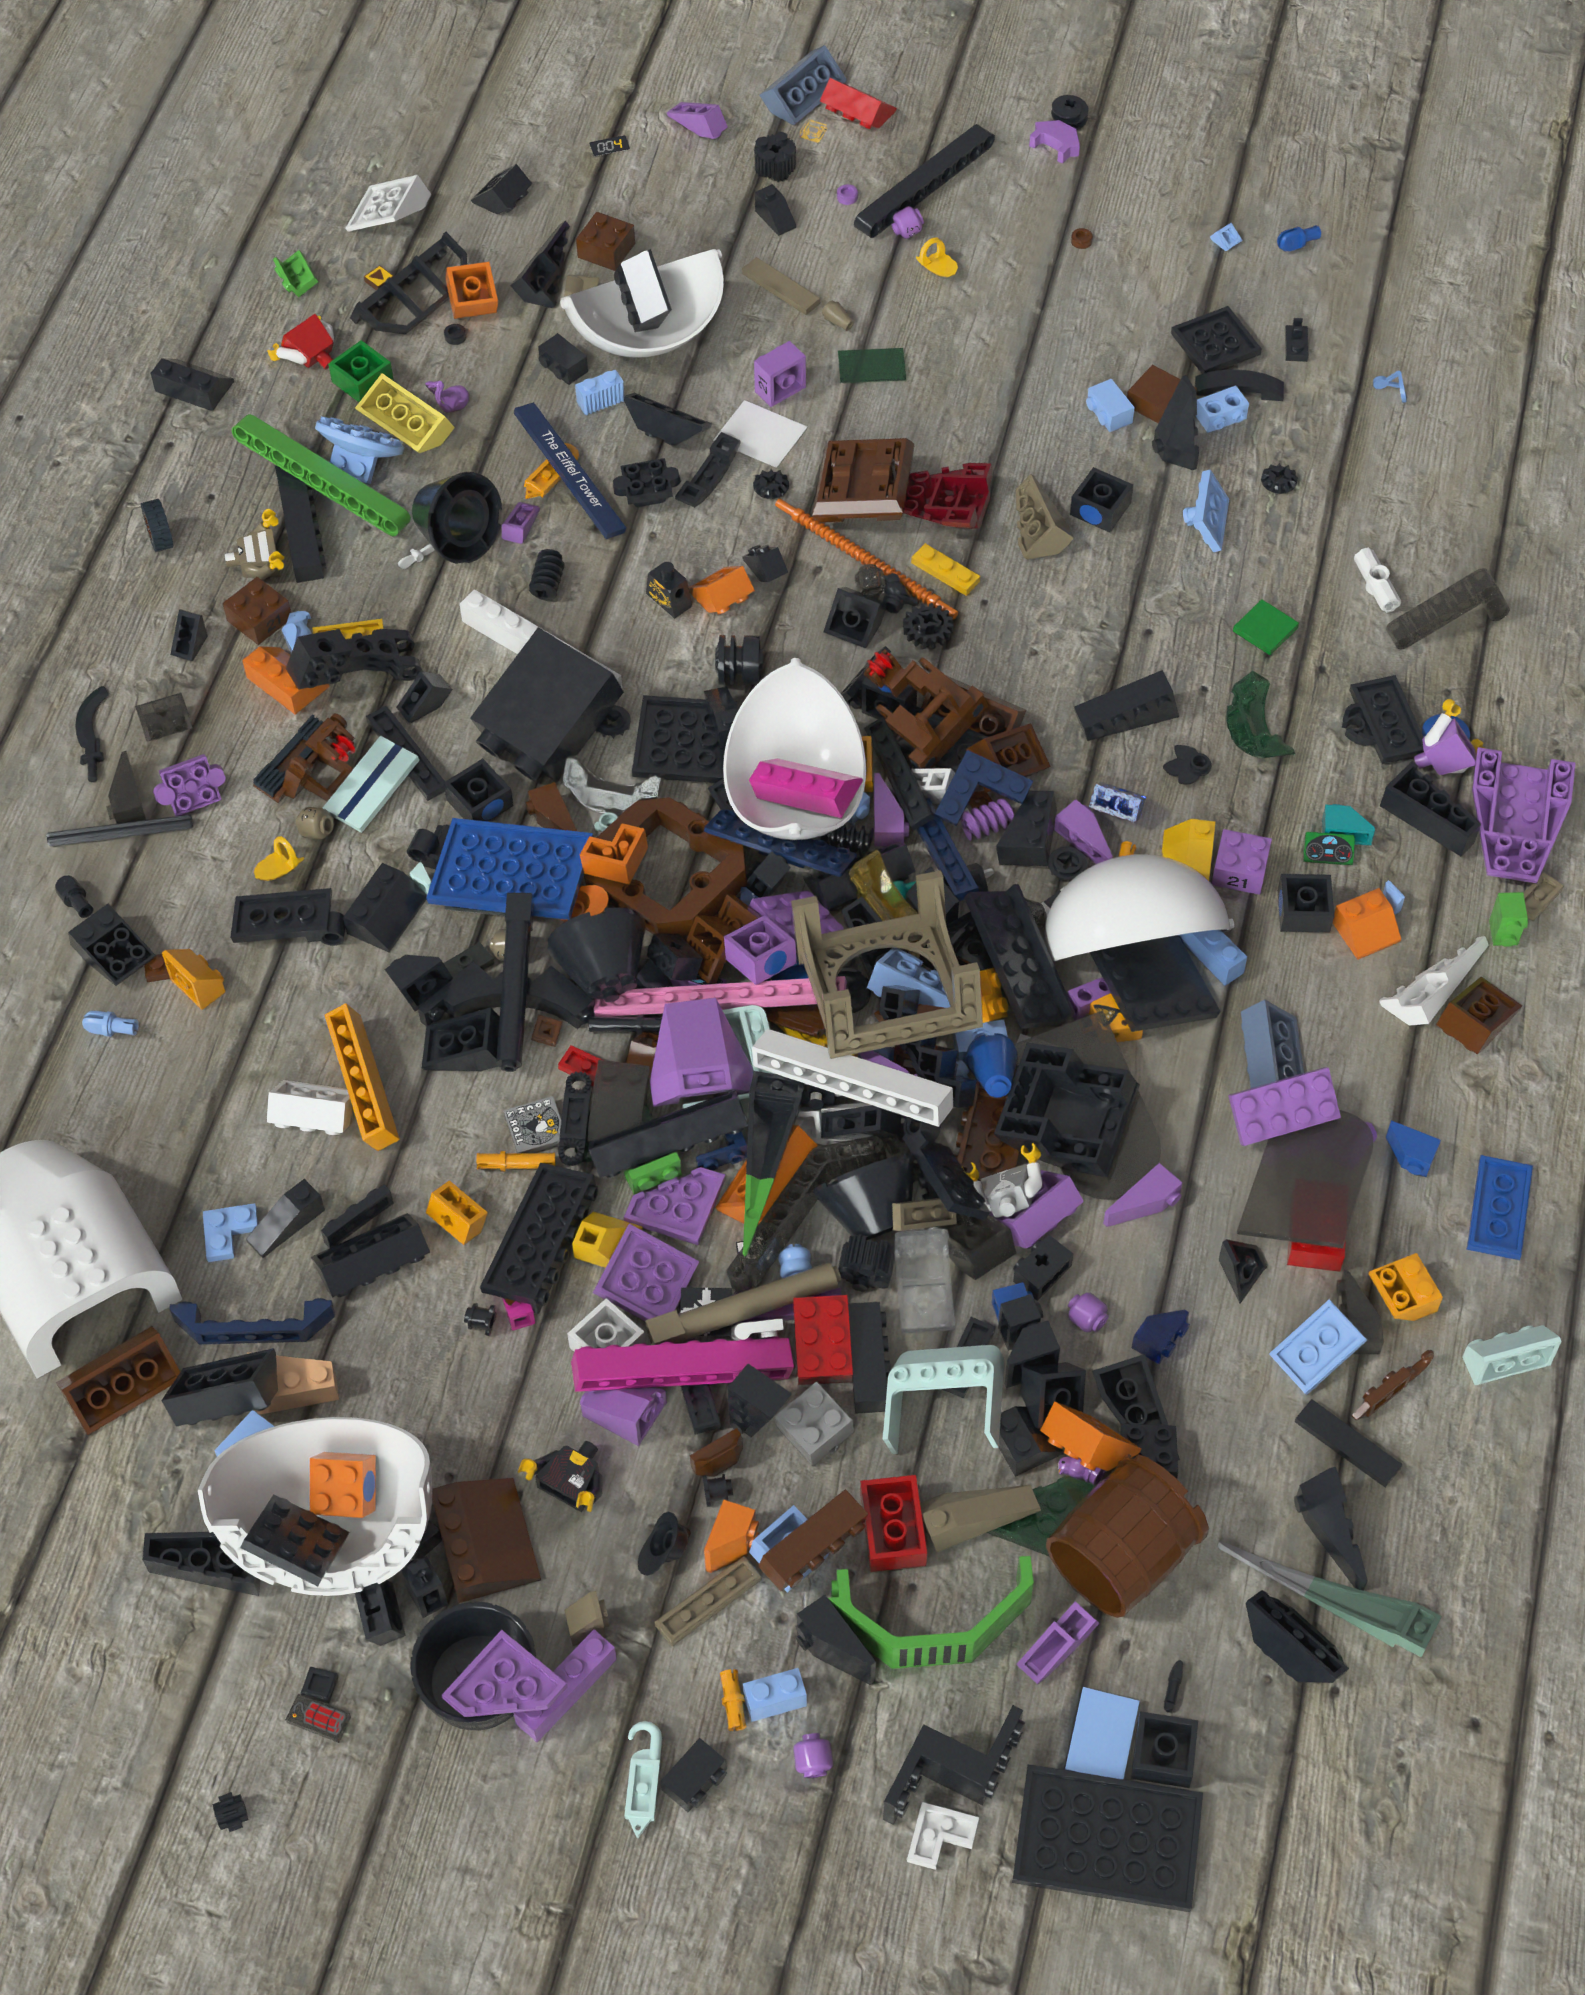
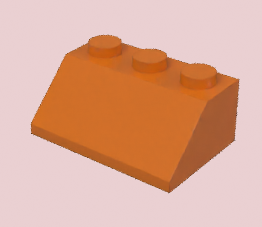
[242,646,329,715]
[1040,1402,1141,1471]

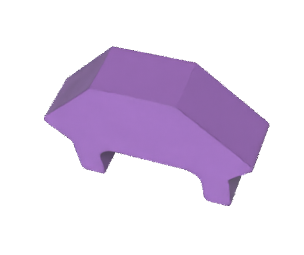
[1029,120,1080,163]

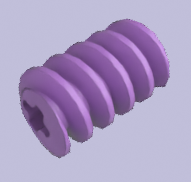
[961,798,1014,841]

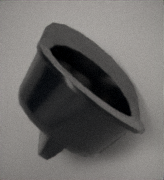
[638,1512,691,1576]

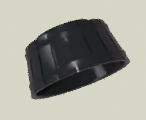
[410,1602,536,1731]

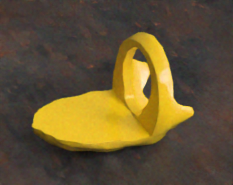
[916,237,958,277]
[254,836,304,881]

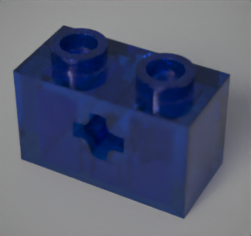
[1089,782,1147,822]

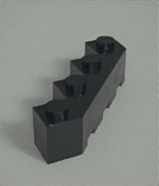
[879,985,977,1108]

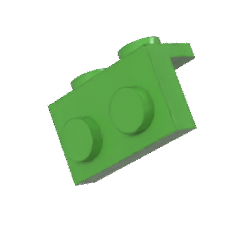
[273,250,319,297]
[624,1152,682,1195]

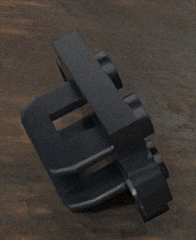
[613,458,681,507]

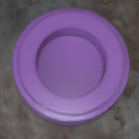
[837,184,858,205]

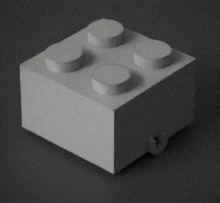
[775,1382,854,1467]

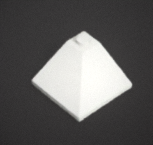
[345,175,431,231]

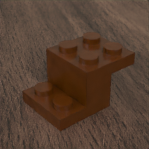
[686,894,762,984]

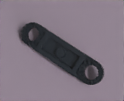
[558,1071,592,1166]

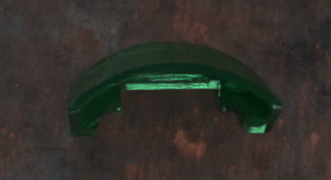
[1226,671,1295,758]

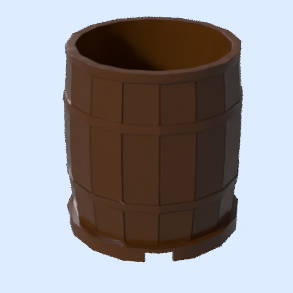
[1046,1454,1209,1618]

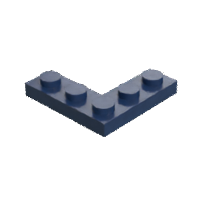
[935,750,1033,826]

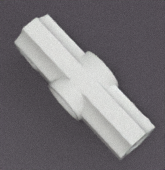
[1354,547,1401,613]

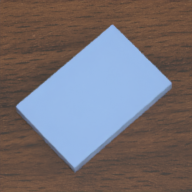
[1269,1299,1367,1395]
[1065,1687,1140,1780]

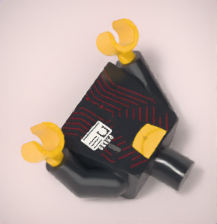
[517,1441,602,1512]

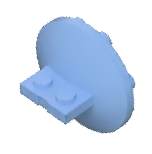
[315,416,404,484]

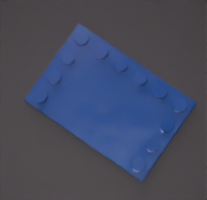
[426,818,594,920]

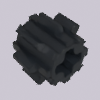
[212,1792,249,1832]

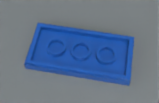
[1466,1155,1533,1260]

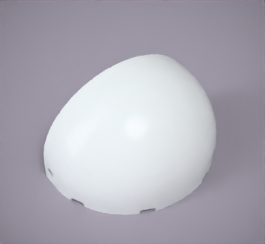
[198,1417,432,1596]

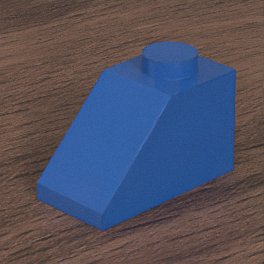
[1386,1120,1441,1177]

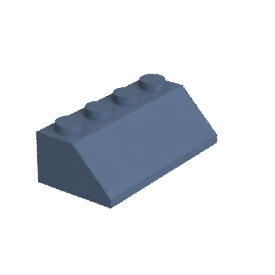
[760,45,847,125]
[1241,1000,1304,1088]

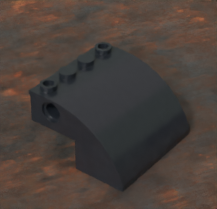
[994,1042,1140,1177]

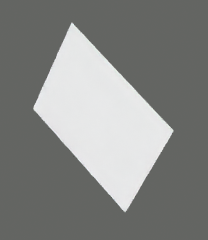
[713,400,807,468]

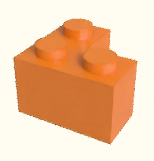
[580,823,648,885]

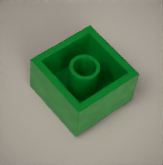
[328,340,394,402]

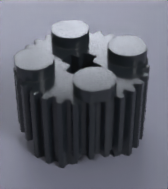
[754,132,796,182]
[838,1234,895,1292]

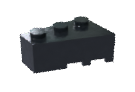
[996,790,1057,866]
[727,1364,792,1437]

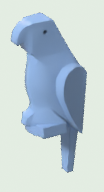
[282,611,312,653]

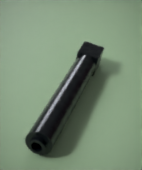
[496,893,534,1072]

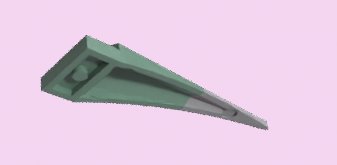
[1217,1541,1442,1657]

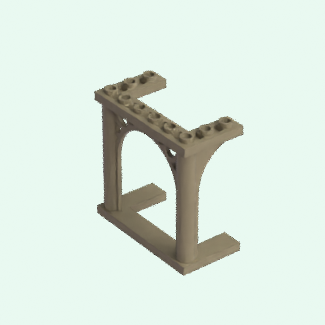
[791,870,983,1059]

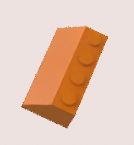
[715,1125,818,1227]

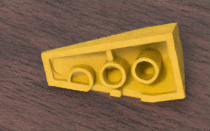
[1161,819,1215,881]

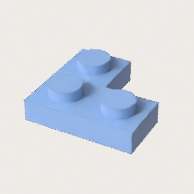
[203,1203,258,1262]

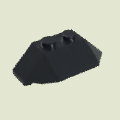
[624,392,712,446]
[1245,1590,1349,1683]

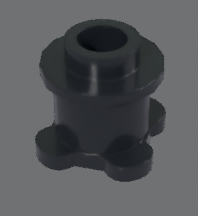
[464,1303,497,1336]
[702,1474,733,1507]

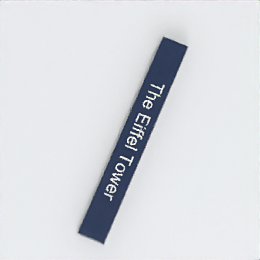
[514,402,626,539]

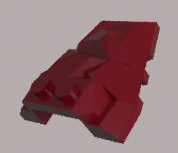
[903,463,992,529]

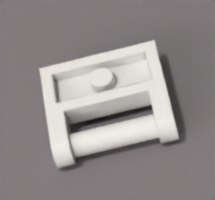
[731,1319,784,1341]

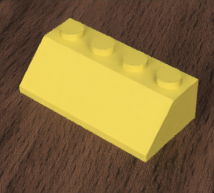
[355,374,455,454]

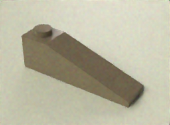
[920,1485,1041,1552]

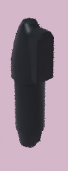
[1164,1660,1183,1713]

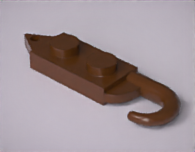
[1352,1350,1434,1421]

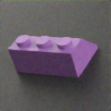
[986,1170,1084,1249]

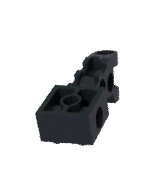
[286,629,422,690]

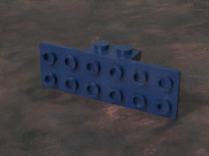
[704,809,857,877]

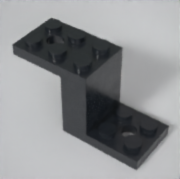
[883,1705,1025,1825]

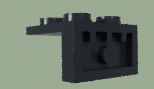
[1121,1424,1178,1479]

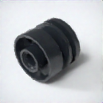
[715,635,763,685]

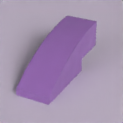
[1016,1601,1100,1684]

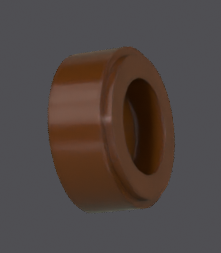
[1071,228,1093,249]

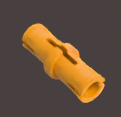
[720,1669,747,1731]

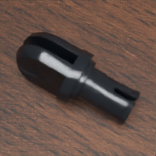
[55,875,94,918]

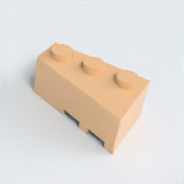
[247,1352,339,1415]

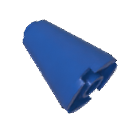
[966,1033,1018,1098]

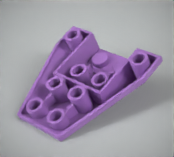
[650,998,753,1107]

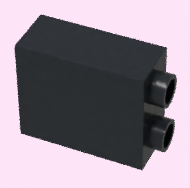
[470,627,624,783]

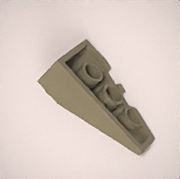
[1016,474,1074,560]

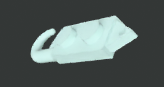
[624,1721,663,1838]

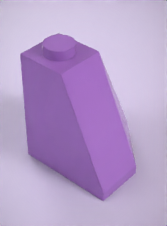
[580,1388,667,1446]

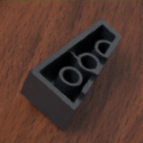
[1074,670,1179,741]

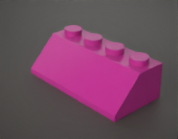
[749,758,863,818]

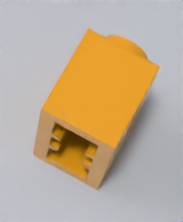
[426,1180,488,1245]

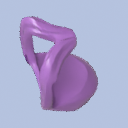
[425,381,469,413]

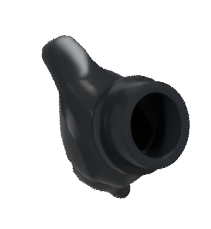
[883,573,919,614]

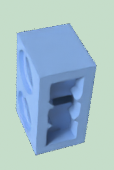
[1196,386,1249,433]

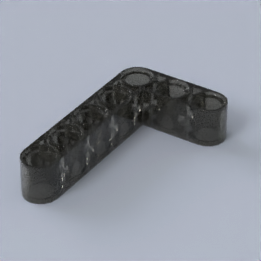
[1386,568,1510,650]

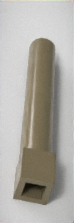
[646,1263,841,1345]

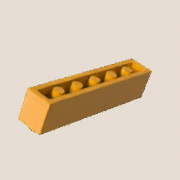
[324,1003,400,1151]

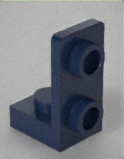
[696,1131,747,1171]

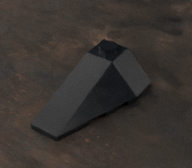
[1092,1354,1180,1460]
[1294,1467,1368,1591]

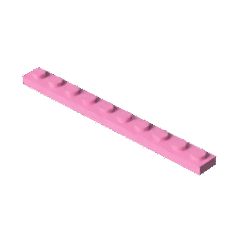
[594,976,847,1017]

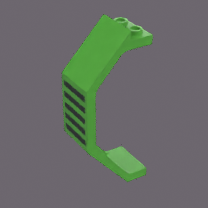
[828,1556,1034,1669]

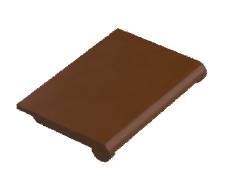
[761,1004,826,1039]

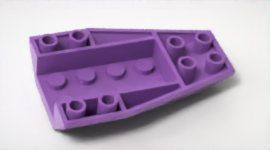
[1472,747,1576,883]

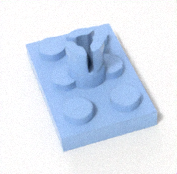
[1183,470,1229,552]

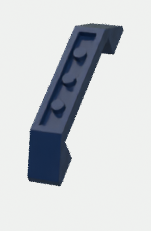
[169,1298,335,1345]

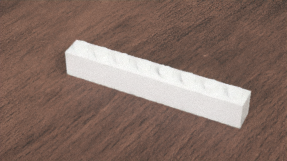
[460,589,622,688]
[752,1029,953,1127]

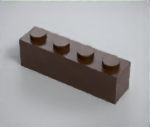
[758,1489,868,1591]

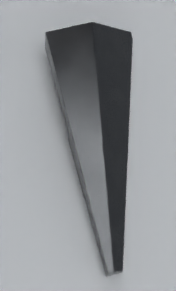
[510,221,570,308]

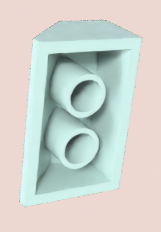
[1462,1325,1562,1385]

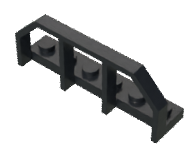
[350,231,467,334]

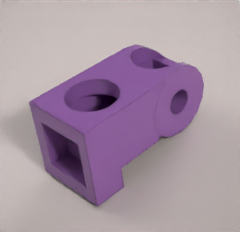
[1067,978,1111,1022]

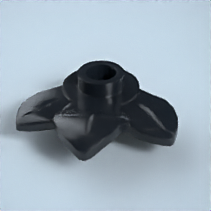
[1163,745,1212,785]

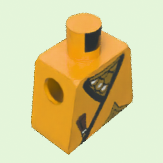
[1079,993,1143,1044]

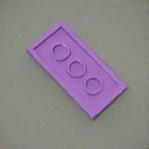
[1228,1067,1341,1146]

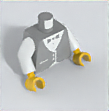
[962,1143,1042,1218]

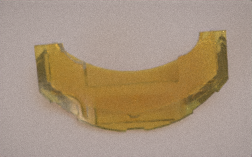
[849,849,920,952]

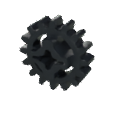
[903,603,953,649]

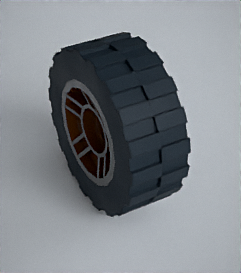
[141,498,174,552]

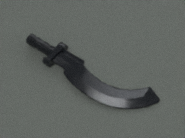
[75,686,109,782]

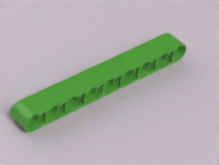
[232,414,411,536]

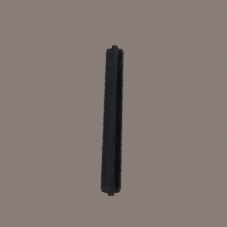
[47,814,193,846]

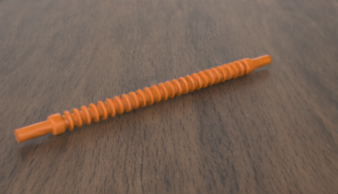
[775,498,958,619]

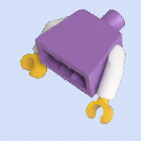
[1414,699,1484,775]

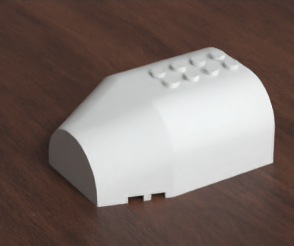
[0,1140,182,1378]

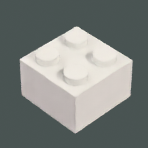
[567,1298,646,1351]

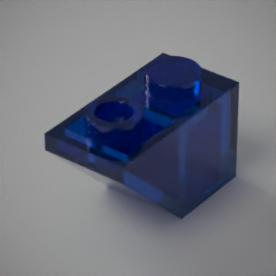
[1131,1309,1190,1364]

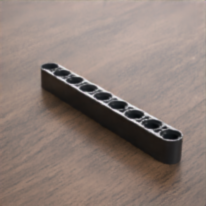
[854,124,995,238]

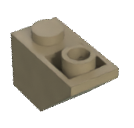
[564,1591,609,1646]

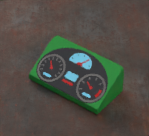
[1303,832,1355,865]

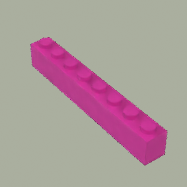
[571,1336,794,1392]

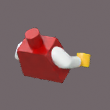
[267,314,334,370]

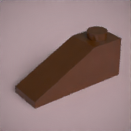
[525,782,577,831]

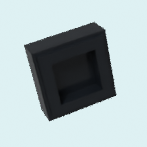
[301,1667,338,1703]

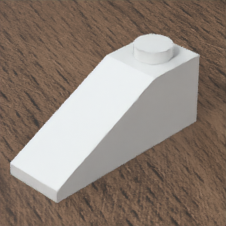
[885,768,955,804]

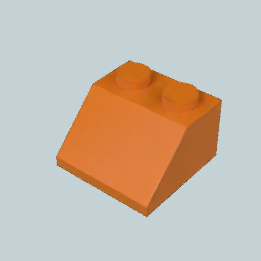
[689,566,755,614]
[1333,888,1401,960]
[704,1500,760,1573]

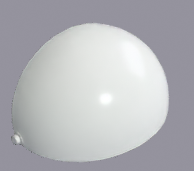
[560,249,724,358]
[723,658,866,840]
[1043,854,1234,962]

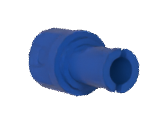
[1277,225,1321,252]

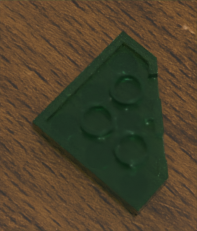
[987,1476,1093,1557]

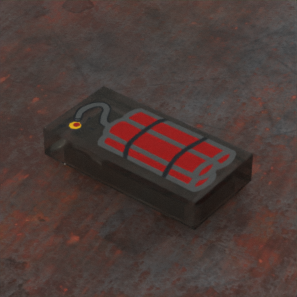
[285,1694,351,1743]

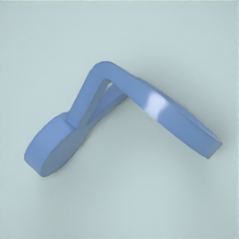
[1373,371,1407,403]

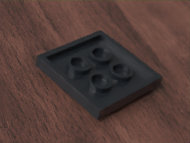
[1171,306,1262,374]
[240,1494,350,1587]

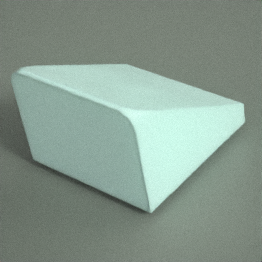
[409,862,431,894]

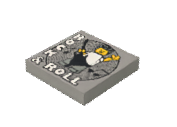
[503,1096,561,1153]

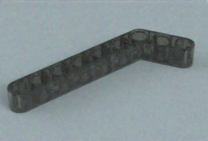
[727,1136,887,1294]

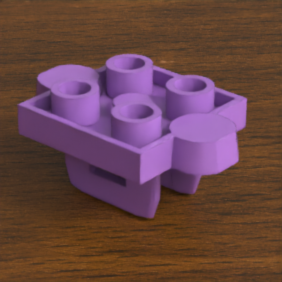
[153,754,226,816]

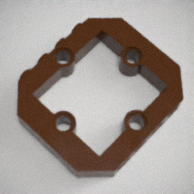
[584,797,747,936]

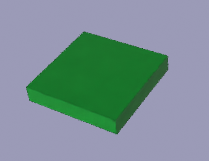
[1233,599,1299,655]

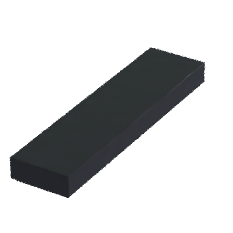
[1295,1399,1403,1488]

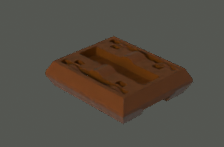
[812,438,915,523]

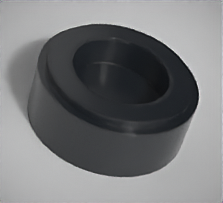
[444,324,466,345]

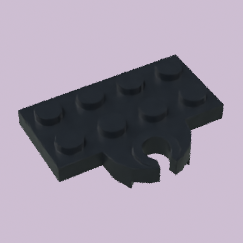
[1341,675,1424,764]

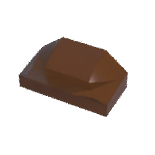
[690,1428,743,1477]

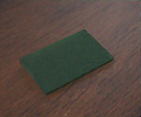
[838,348,906,383]

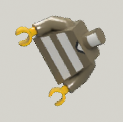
[225,509,284,581]

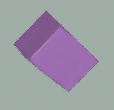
[502,502,540,544]

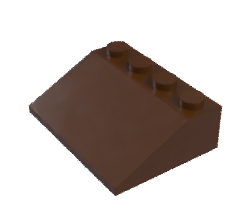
[432,1478,541,1603]

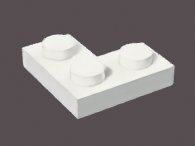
[907,1802,979,1870]

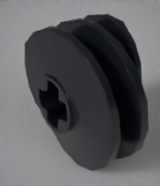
[1051,95,1088,130]

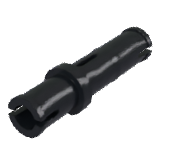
[589,1015,662,1035]

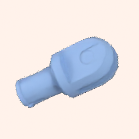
[82,1011,139,1037]

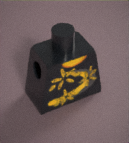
[646,562,692,619]

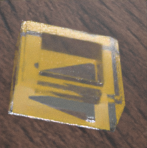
[800,119,827,143]

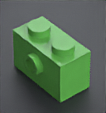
[1489,892,1528,947]

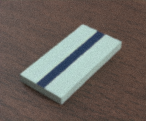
[323,736,419,833]

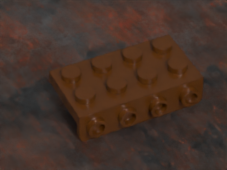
[954,1081,1020,1181]

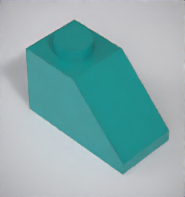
[1322,804,1375,845]

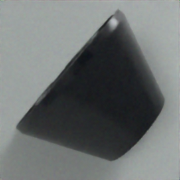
[412,472,502,564]
[813,1153,914,1240]

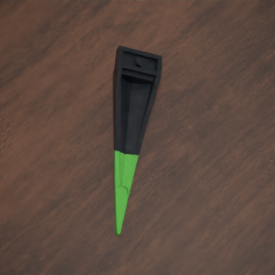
[743,1071,805,1257]

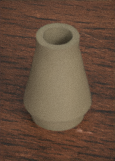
[822,300,854,331]

